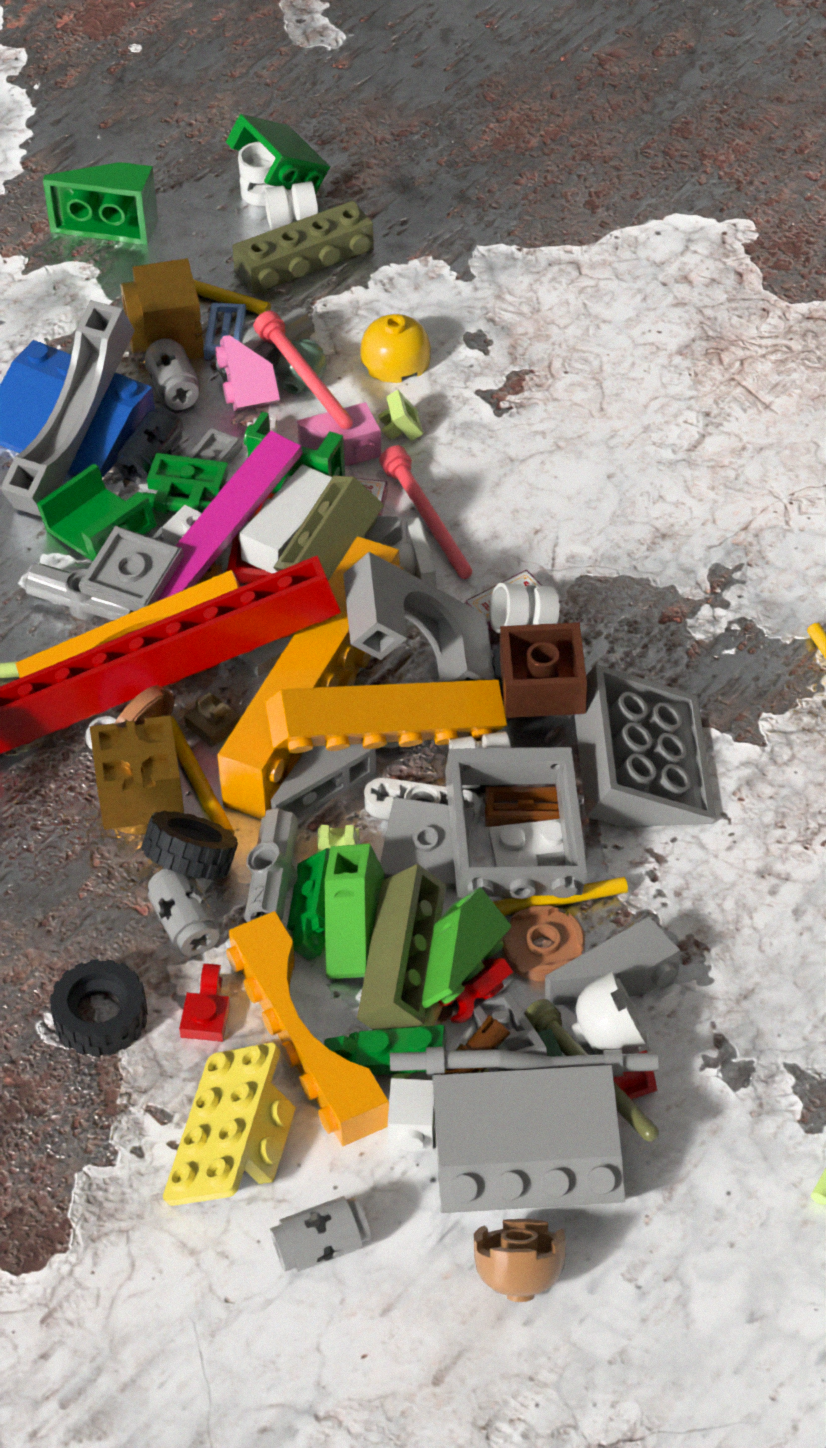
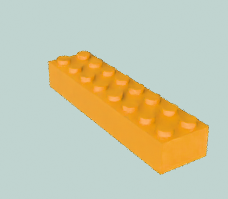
[217,536,403,820]

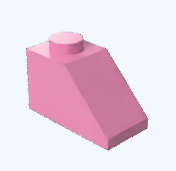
[297,402,381,466]

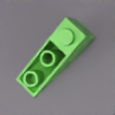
[325,844,385,979]
[421,887,512,1009]

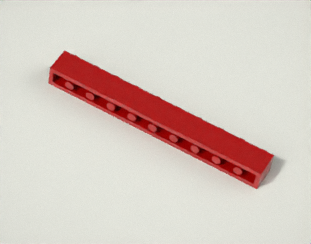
[0,555,341,754]

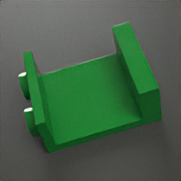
[226,114,331,195]
[244,411,345,494]
[37,464,157,562]

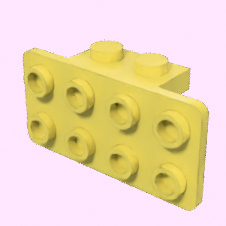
[163,1043,296,1206]

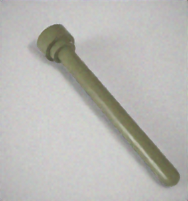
[524,999,659,1142]

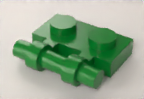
[143,453,229,514]

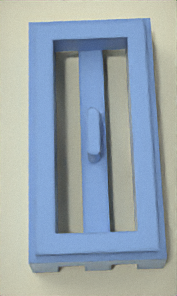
[204,303,246,360]

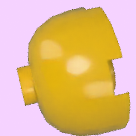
[360,314,431,383]

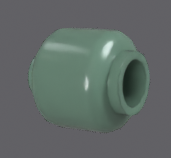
[275,339,327,394]

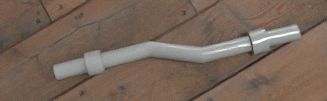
[390,1046,659,1077]

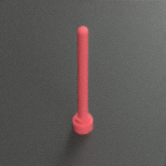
[253,311,353,429]
[379,445,472,579]

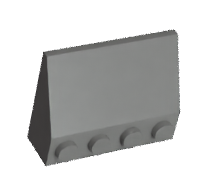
[575,664,716,827]
[432,1065,625,1213]

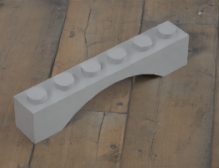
[0,300,135,516]

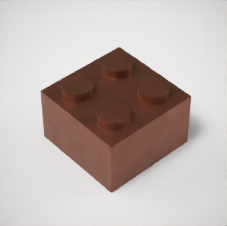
[500,622,587,718]

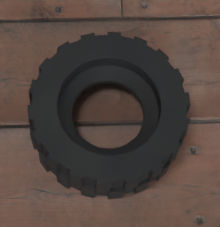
[141,811,238,880]
[50,959,148,1057]

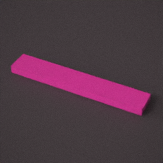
[156,430,303,602]

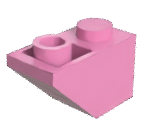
[215,335,280,412]

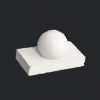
[391,518,436,588]

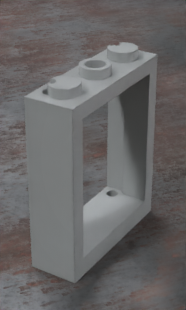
[445,747,587,899]

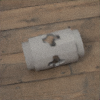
[145,338,200,410]
[148,868,220,956]
[269,1196,371,1272]

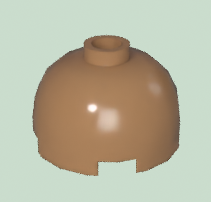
[474,1219,566,1302]

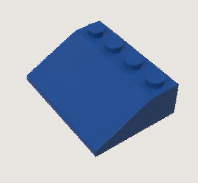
[0,340,155,478]

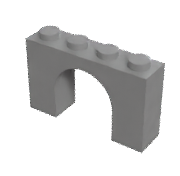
[343,552,495,682]

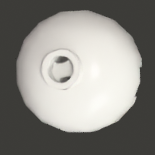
[572,971,652,1055]

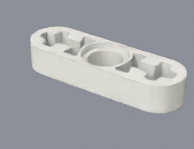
[364,778,481,828]

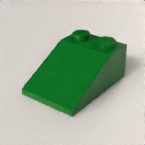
[43,162,158,245]

